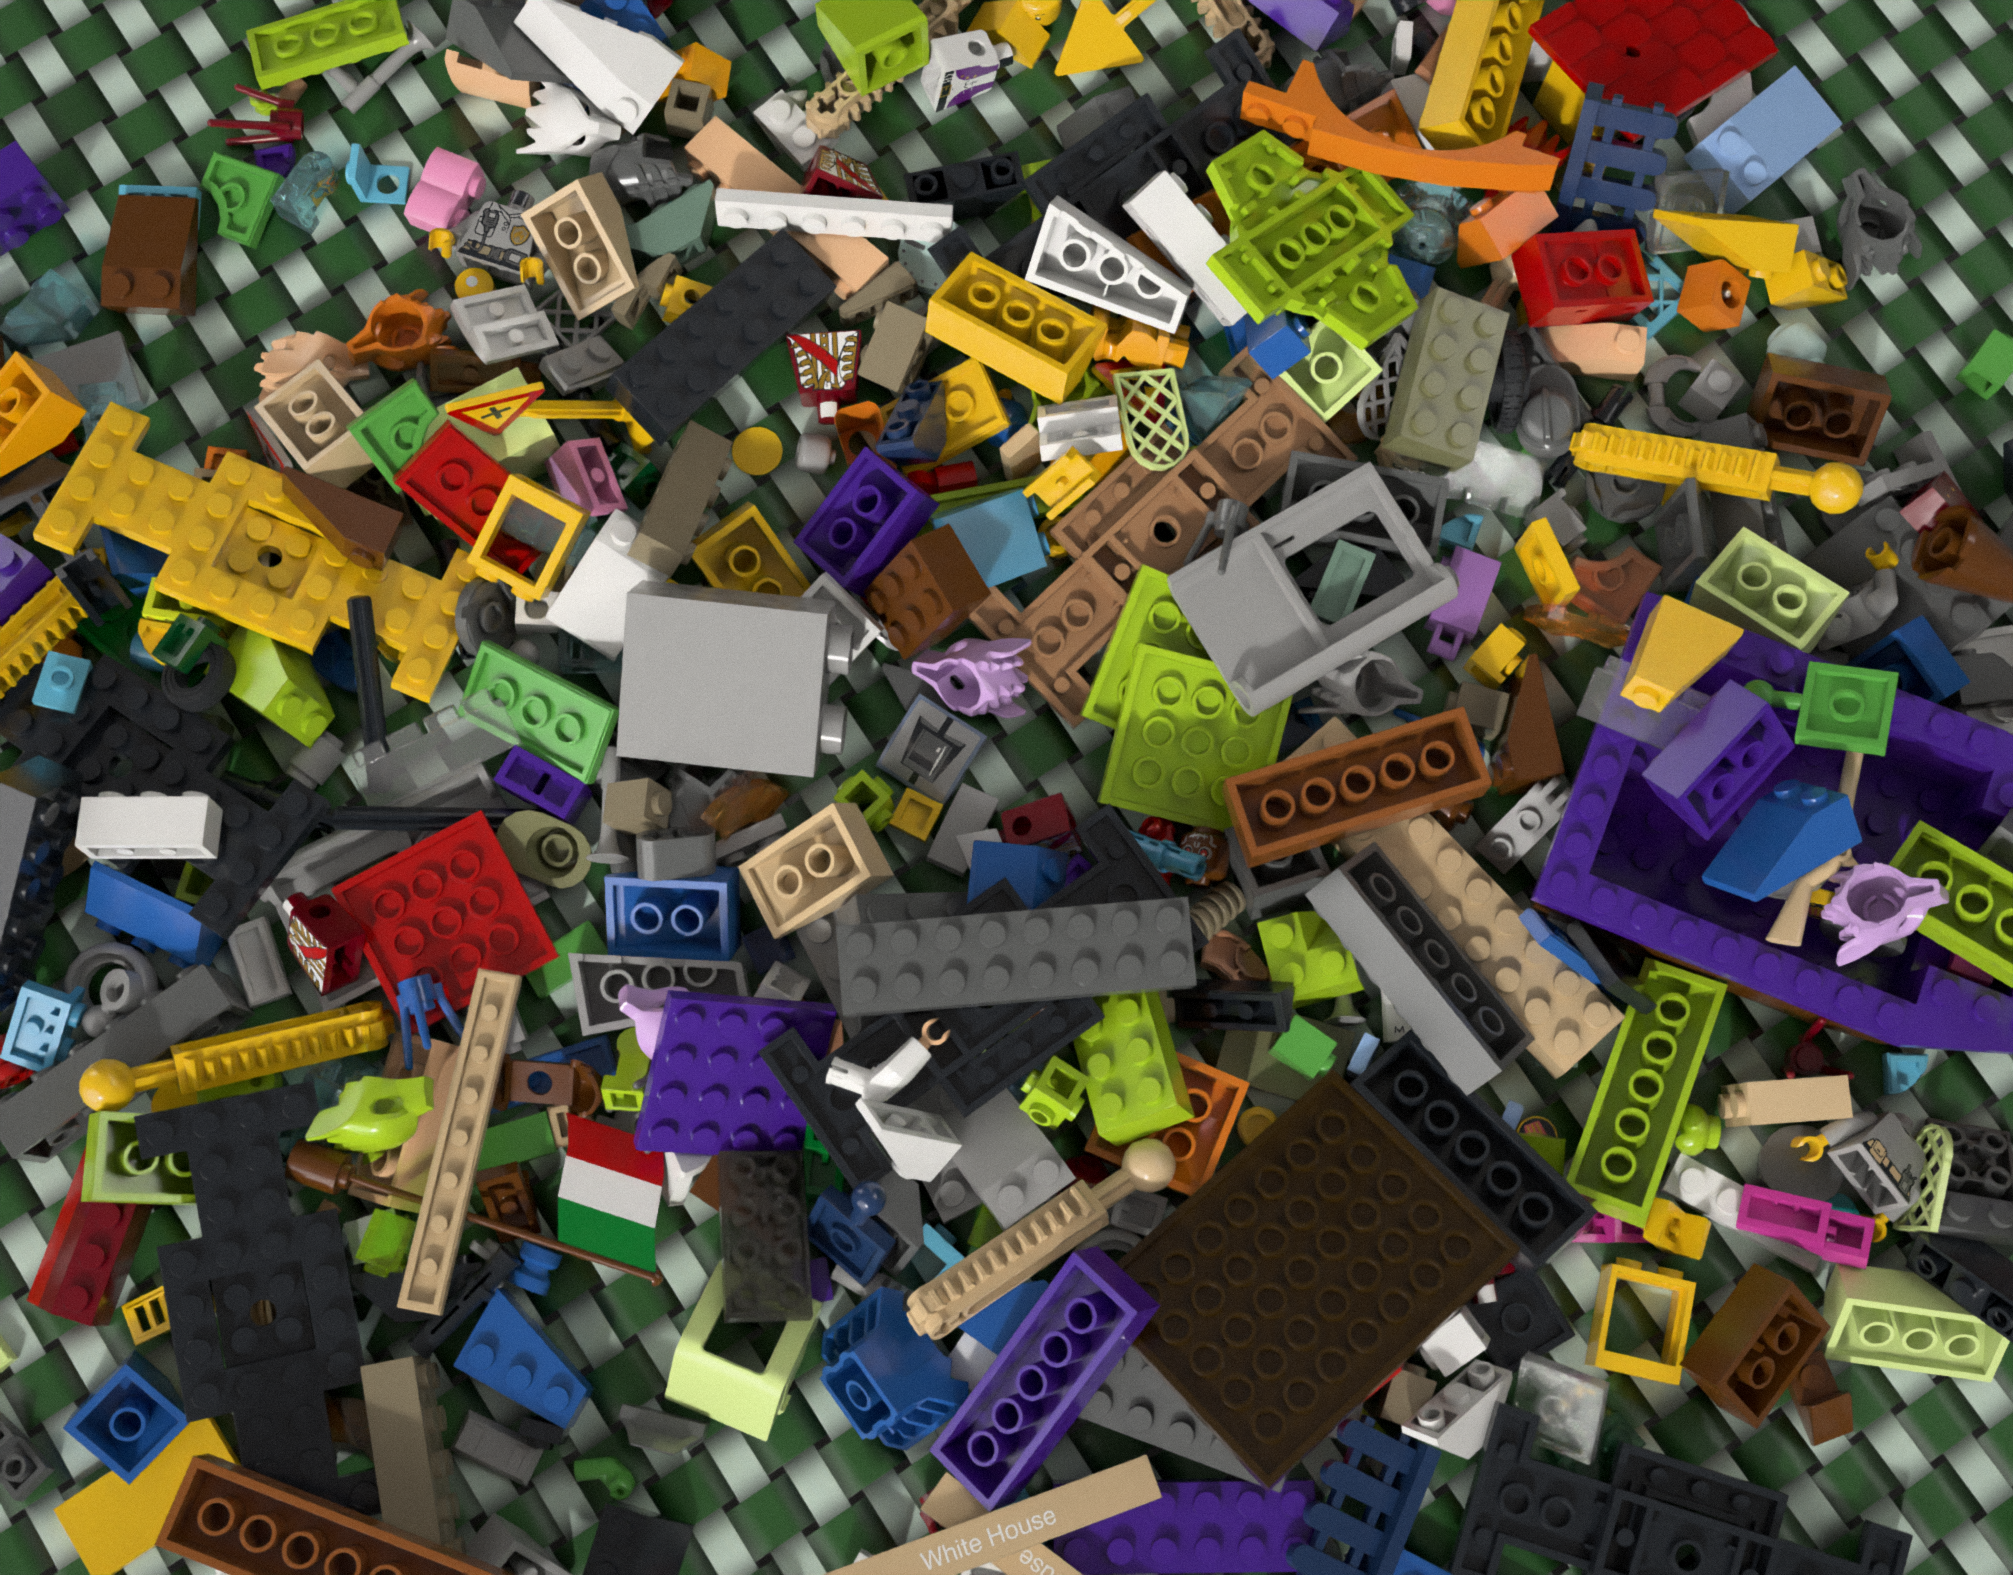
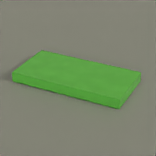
[456,640,619,784]

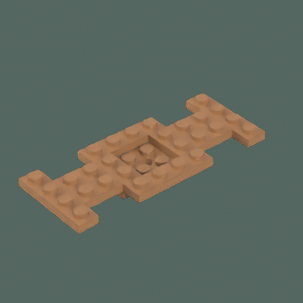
[967,346,1358,730]

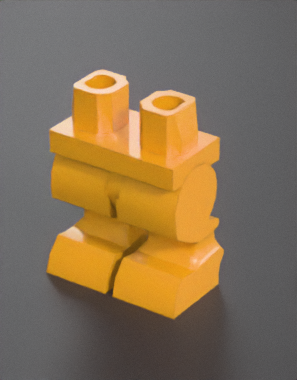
[1090,305,1190,370]

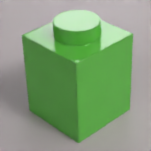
[1954,328,2013,400]
[1268,1014,1338,1081]

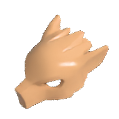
[254,331,370,403]

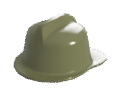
[496,810,592,888]

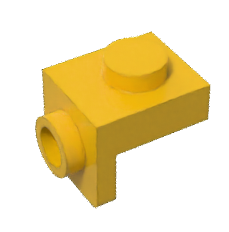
[1643,1197,1711,1260]

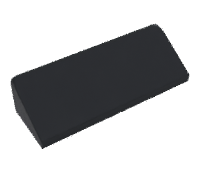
[1172,979,1294,1033]

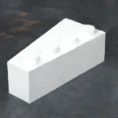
[1025,195,1193,334]

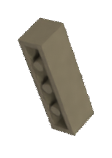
[627,420,733,577]

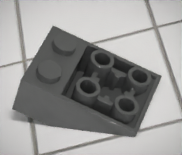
[1916,1117,2013,1259]

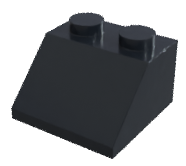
[582,1499,695,1575]

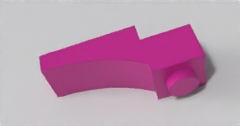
[1736,1184,1876,1270]

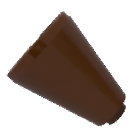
[1911,505,2013,603]

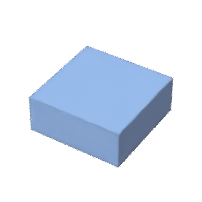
[1347,1032,1380,1080]

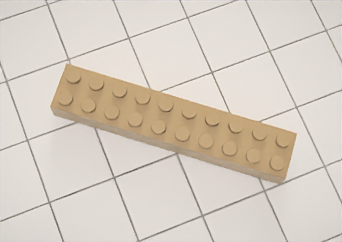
[1284,716,1625,1080]

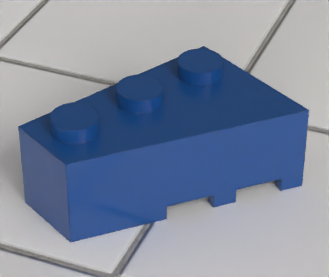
[453,1288,595,1429]

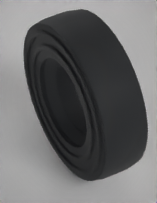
[161,642,236,712]

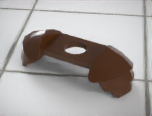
[492,1054,603,1117]

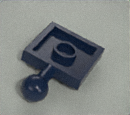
[801,1181,896,1288]

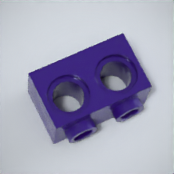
[493,745,593,826]

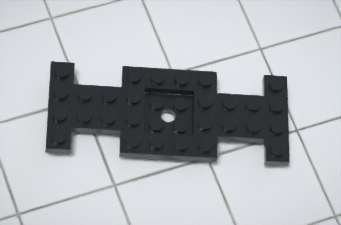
[927,28,1300,313]
[0,654,332,941]
[758,804,1209,1189]
[134,1081,381,1516]
[1447,1401,1913,1575]

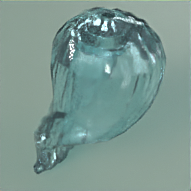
[1388,180,1475,265]

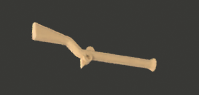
[1766,751,1864,946]

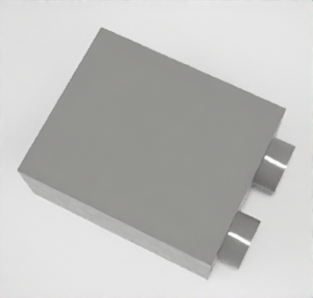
[616,580,854,777]

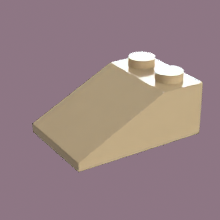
[521,172,639,321]
[254,359,375,489]
[738,802,894,939]

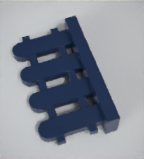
[1550,82,1678,245]
[1286,1414,1442,1575]

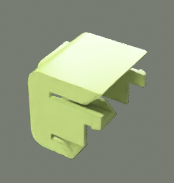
[664,1260,823,1441]

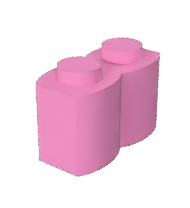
[404,147,486,232]

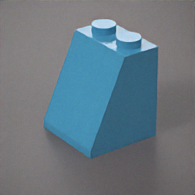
[930,487,1050,588]

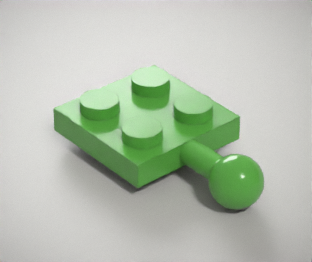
[1744,661,1899,756]

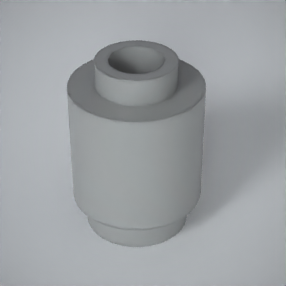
[286,730,346,790]

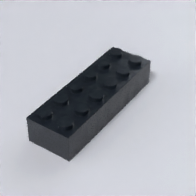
[606,228,837,447]
[0,755,84,1012]
[1350,1030,1598,1282]

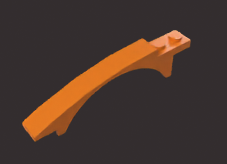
[1240,59,1560,191]

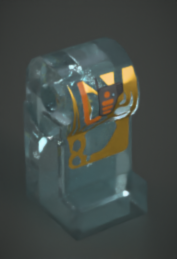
[270,151,340,235]

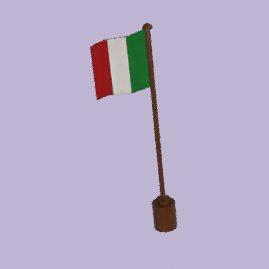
[285,1112,664,1286]

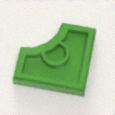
[200,151,285,249]
[346,378,440,494]

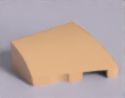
[445,49,541,108]

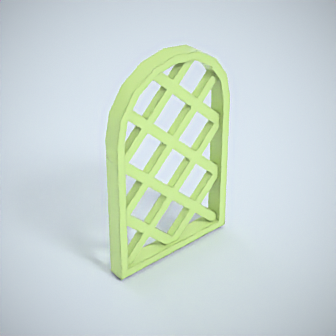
[1112,368,1189,471]
[1892,1123,1954,1233]

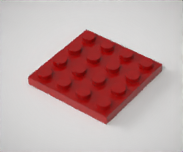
[331,810,561,1036]

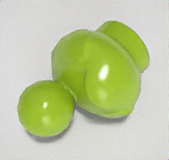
[1675,1104,1721,1156]

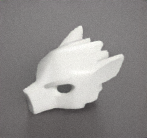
[516,82,621,157]

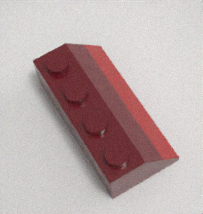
[26,1147,154,1326]

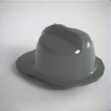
[1516,364,1581,459]

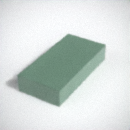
[1310,539,1376,625]

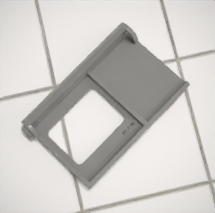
[1167,462,1460,717]
[260,757,551,1011]

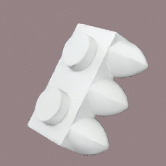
[753,89,841,172]

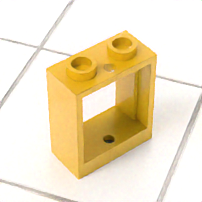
[466,473,591,602]
[1584,1257,1696,1385]

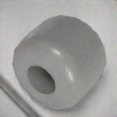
[795,433,836,474]

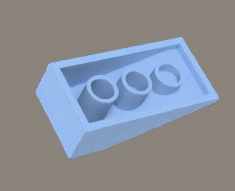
[1683,65,1843,214]

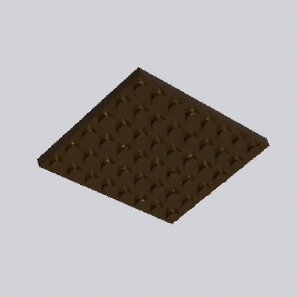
[1116,1069,1520,1492]

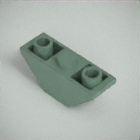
[625,179,717,267]

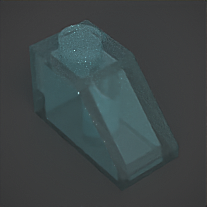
[1169,375,1253,446]

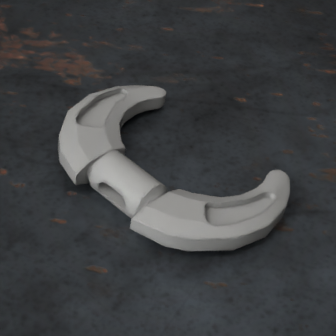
[1643,354,1707,438]

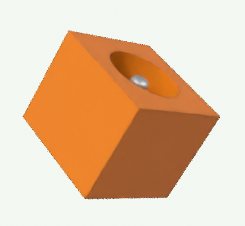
[1676,259,1751,332]

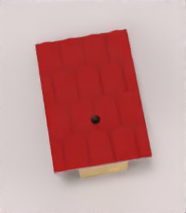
[1527,0,1779,145]

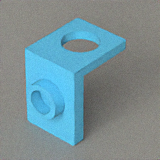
[345,143,410,205]
[32,650,93,714]

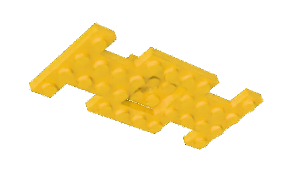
[33,402,480,703]

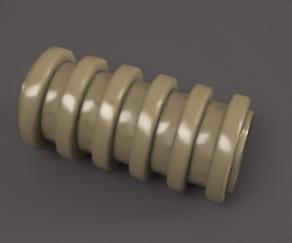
[1189,881,1246,940]

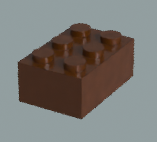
[1746,352,1892,467]
[863,524,992,660]
[1679,1263,1831,1429]

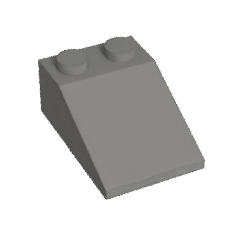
[942,1088,1076,1232]

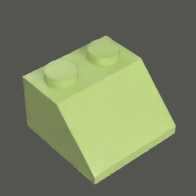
[1279,320,1383,423]

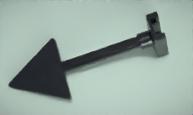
[0,456,134,627]

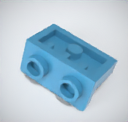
[0,980,87,1072]

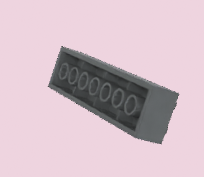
[836,897,1197,1018]

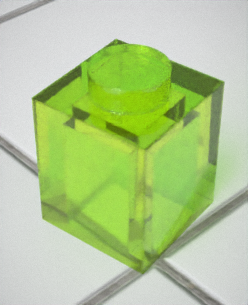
[355,1208,417,1278]

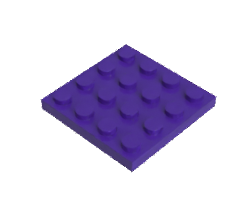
[633,990,837,1160]

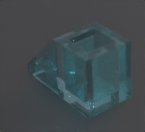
[0,269,100,347]

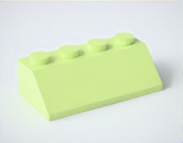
[1821,1263,2010,1382]

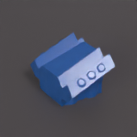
[819,1286,969,1451]

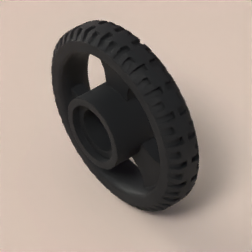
[1488,330,1530,434]

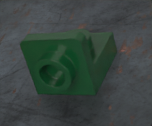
[608,442,662,510]
[151,613,230,675]

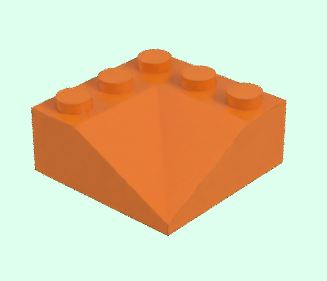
[1082,1052,1250,1197]

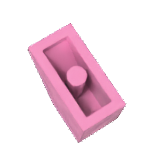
[544,438,628,516]

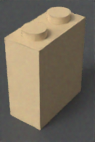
[1717,1075,1853,1127]

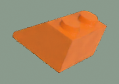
[1457,190,1559,269]

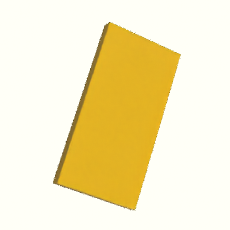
[53,1417,242,1575]

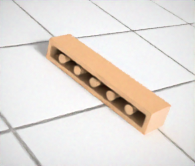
[684,115,889,300]

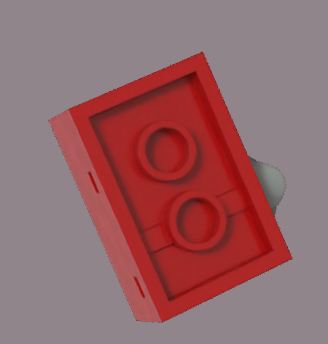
[1511,219,1654,328]

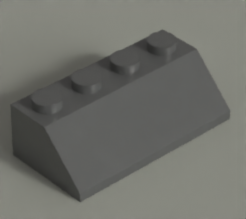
[1277,450,1450,562]

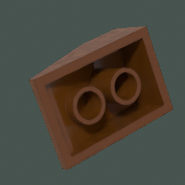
[101,195,199,316]
[1487,654,1565,797]

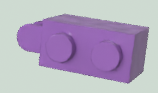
[1423,546,1502,662]

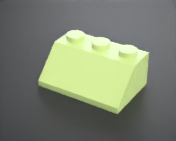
[1689,526,1850,654]

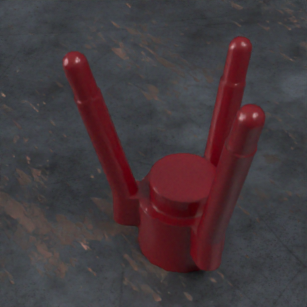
[207,83,304,146]
[1780,1016,1854,1080]

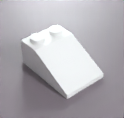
[545,508,670,661]

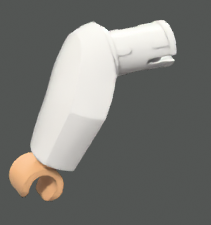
[826,1018,950,1103]

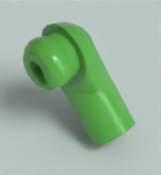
[574,1456,635,1500]

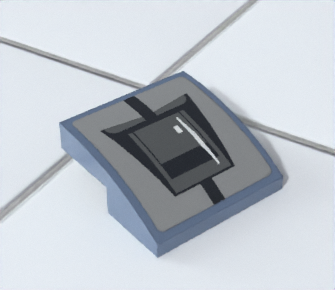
[876,693,987,808]

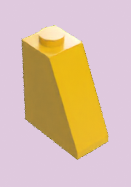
[1620,594,1744,713]

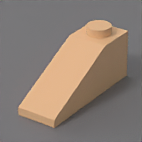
[1537,323,1647,382]

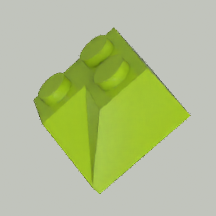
[1257,911,1365,1009]

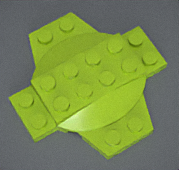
[1206,129,1419,350]

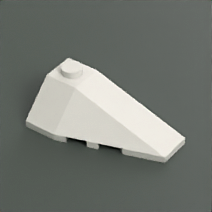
[514,0,685,135]

